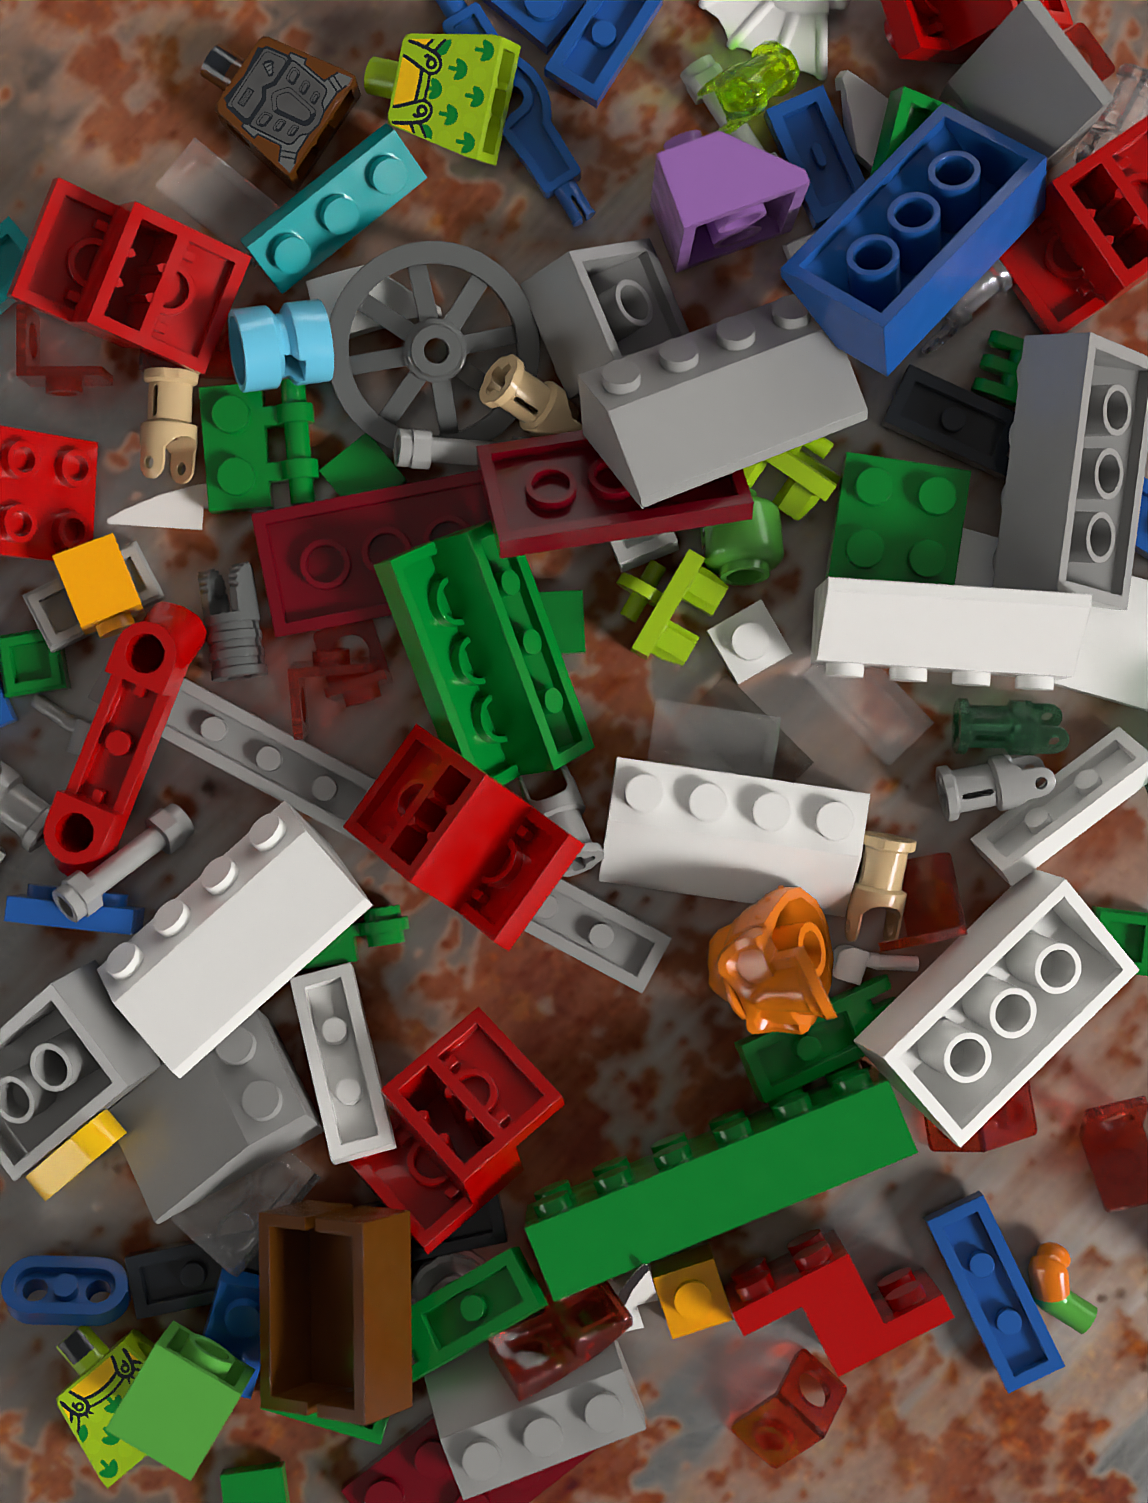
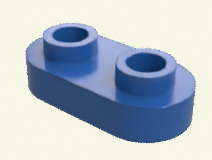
[1,1255,132,1326]

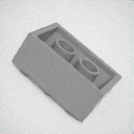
[424,1290,646,1500]

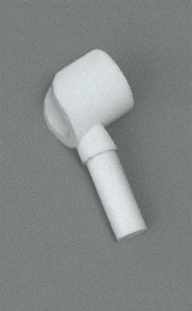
[832,944,919,985]

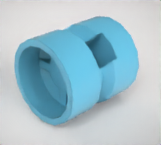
[228,299,334,393]

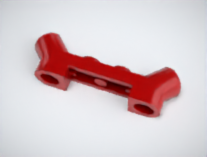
[43,602,207,876]

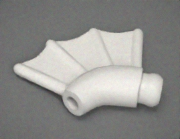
[698,0,850,81]

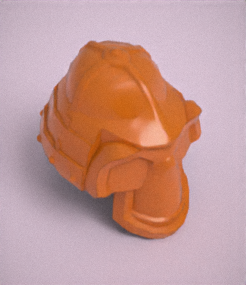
[708,885,838,1035]

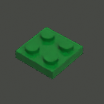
[825,452,971,585]

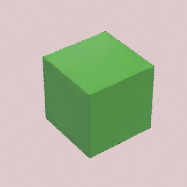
[105,1320,256,1481]

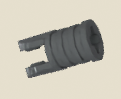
[198,561,268,682]

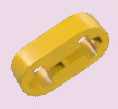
[25,1108,127,1201]

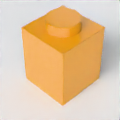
[52,533,145,639]
[650,1244,733,1340]

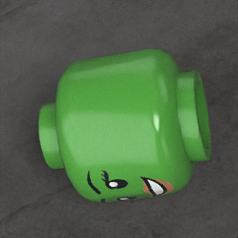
[700,488,784,585]

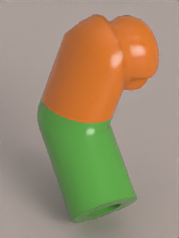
[1027,1242,1098,1334]

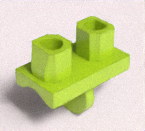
[743,437,841,521]
[616,549,729,667]

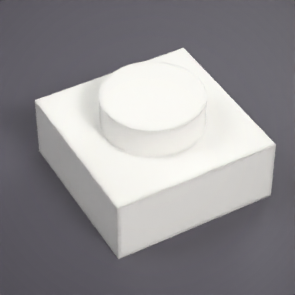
[706,600,792,686]

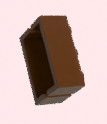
[259,1200,413,1425]

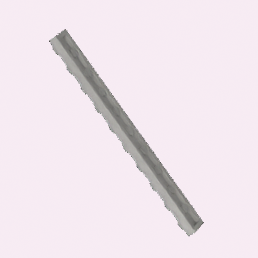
[88,657,672,993]

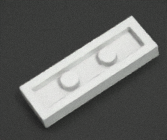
[970,726,1148,887]
[290,962,397,1165]

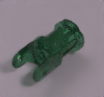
[952,698,1070,756]

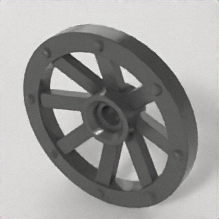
[329,241,540,450]

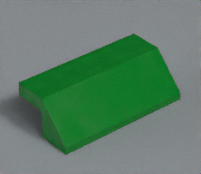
[374,520,595,785]

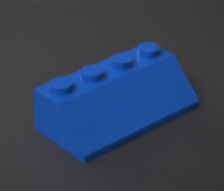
[780,103,1047,377]

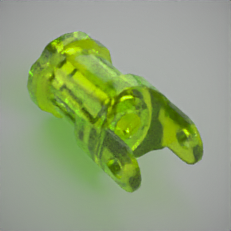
[697,40,800,134]

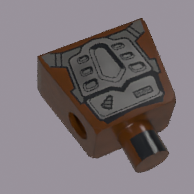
[200,36,361,192]

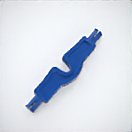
[435,0,596,227]

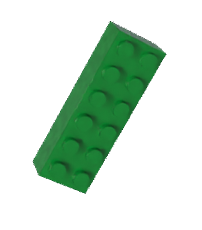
[524,1061,918,1302]

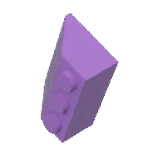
[650,130,810,273]

